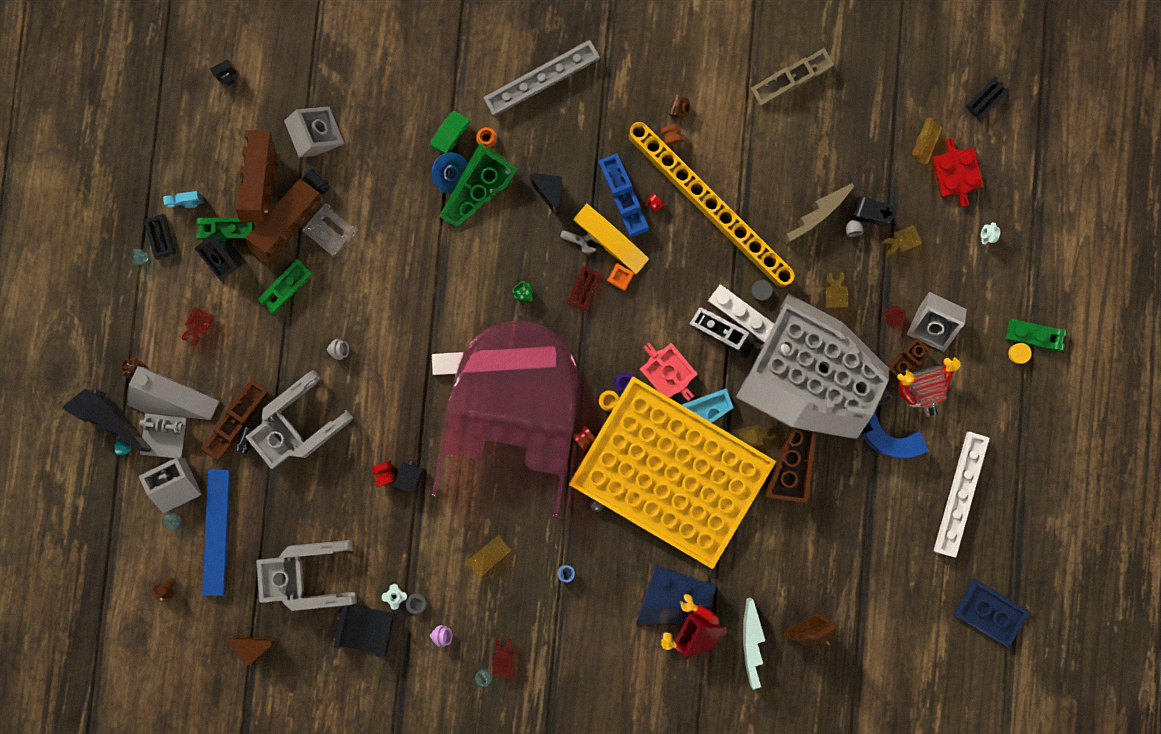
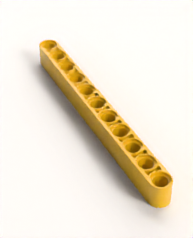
[629,122,795,288]

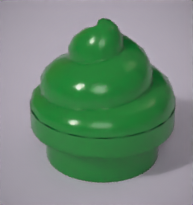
[512,281,533,302]

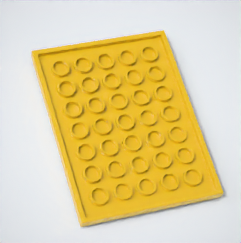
[569,376,776,569]

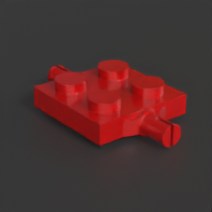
[932,138,984,207]

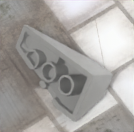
[127,366,220,420]

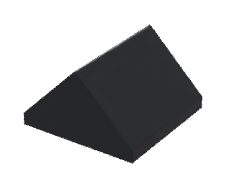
[530,173,563,216]
[194,230,246,281]

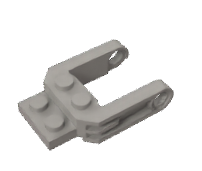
[246,370,353,469]
[257,540,357,611]

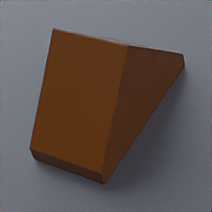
[229,636,276,666]

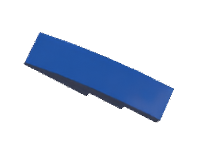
[598,153,649,238]

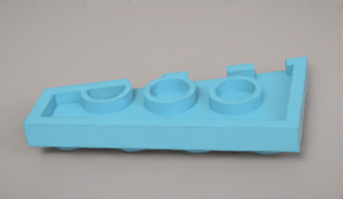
[681,388,733,423]

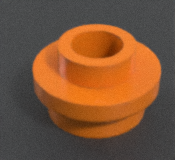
[476,127,497,148]

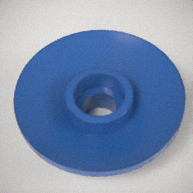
[432,152,468,194]

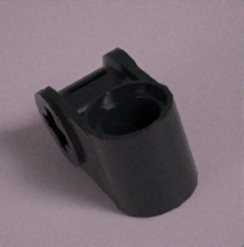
[853,197,896,226]

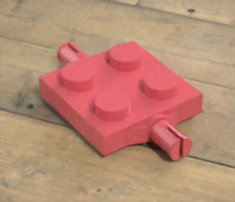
[639,342,698,401]

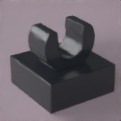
[210,59,237,86]

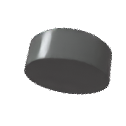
[751,280,772,301]
[406,593,428,615]

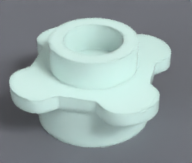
[981,222,1000,244]
[382,584,407,609]

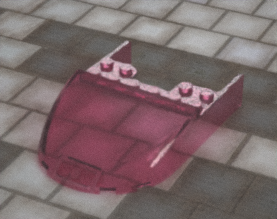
[432,321,579,517]

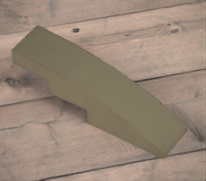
[751,48,835,106]
[783,183,854,244]

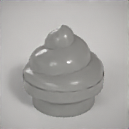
[327,339,349,360]

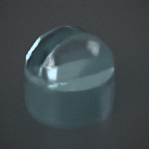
[132,248,149,265]
[161,512,181,531]
[475,669,492,687]

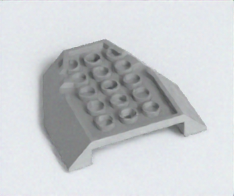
[736,293,889,439]

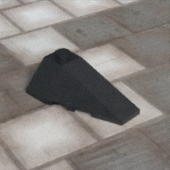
[62,388,152,452]

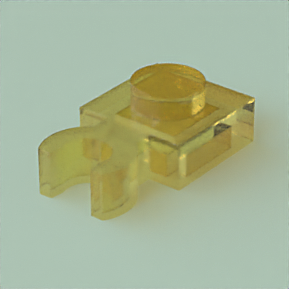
[882,225,922,255]
[825,272,848,308]
[737,424,776,447]

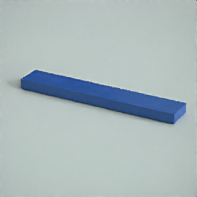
[202,469,231,596]

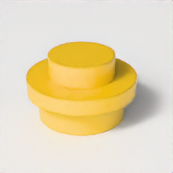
[599,391,619,411]

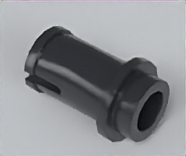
[304,169,330,195]
[235,426,253,454]

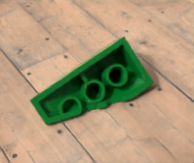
[439,143,518,227]

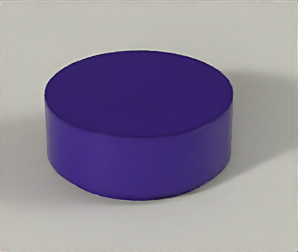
[615,373,632,393]

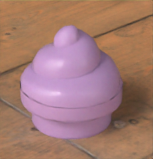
[430,625,452,647]

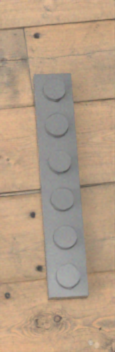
[483,40,600,117]

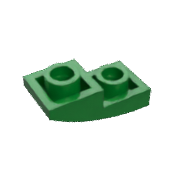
[430,110,470,154]

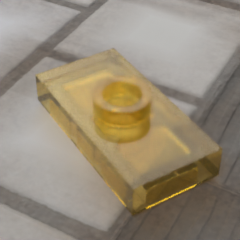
[912,118,942,164]
[467,535,512,578]

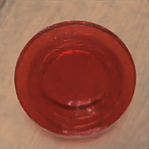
[884,306,906,327]

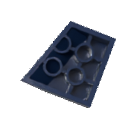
[636,564,716,624]

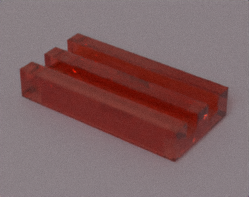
[567,265,602,311]

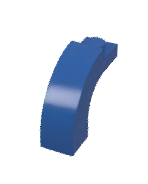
[862,413,929,458]

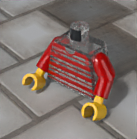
[897,357,961,417]

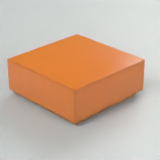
[607,263,634,291]

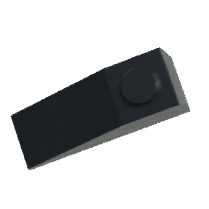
[689,307,757,358]

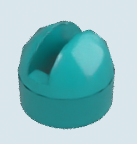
[115,439,131,455]

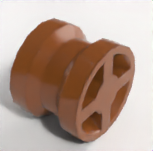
[660,124,684,147]
[573,426,595,452]

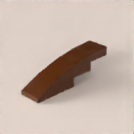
[201,379,268,462]

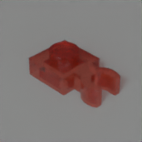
[182,306,215,346]
[492,638,514,676]

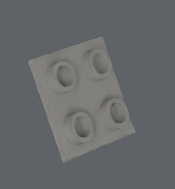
[139,413,187,458]

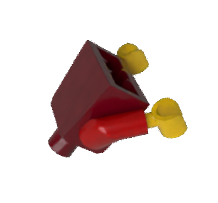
[661,594,727,658]

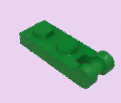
[196,218,254,240]
[258,259,313,315]
[1005,319,1068,352]

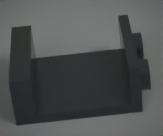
[332,605,395,658]

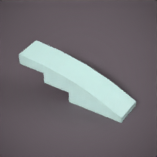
[743,598,765,689]

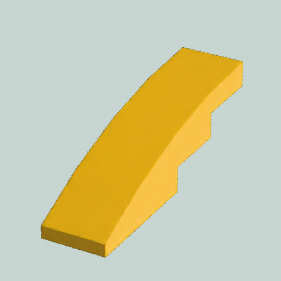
[573,203,649,275]

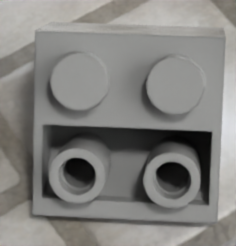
[139,458,202,513]

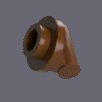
[669,95,691,118]
[121,357,147,381]
[152,577,175,601]

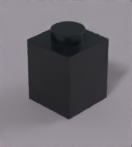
[394,460,424,493]

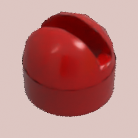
[647,193,665,211]

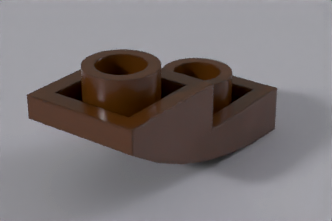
[888,338,932,382]

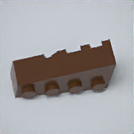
[235,130,280,223]
[246,179,321,267]
[762,427,817,503]

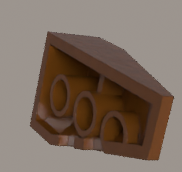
[782,613,837,648]

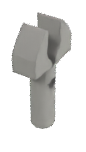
[560,231,599,254]

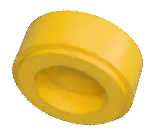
[1008,343,1031,364]

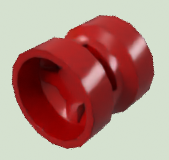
[371,461,397,487]

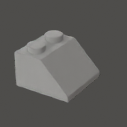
[284,107,344,158]
[907,292,967,352]

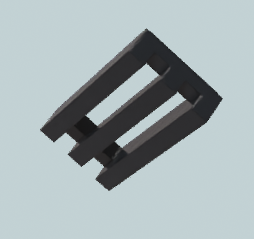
[965,77,1010,120]
[144,214,176,259]

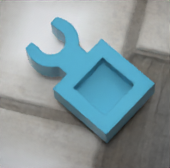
[163,191,204,208]

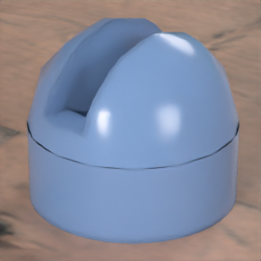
[557,565,575,582]

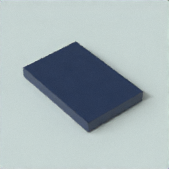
[953,578,1030,648]

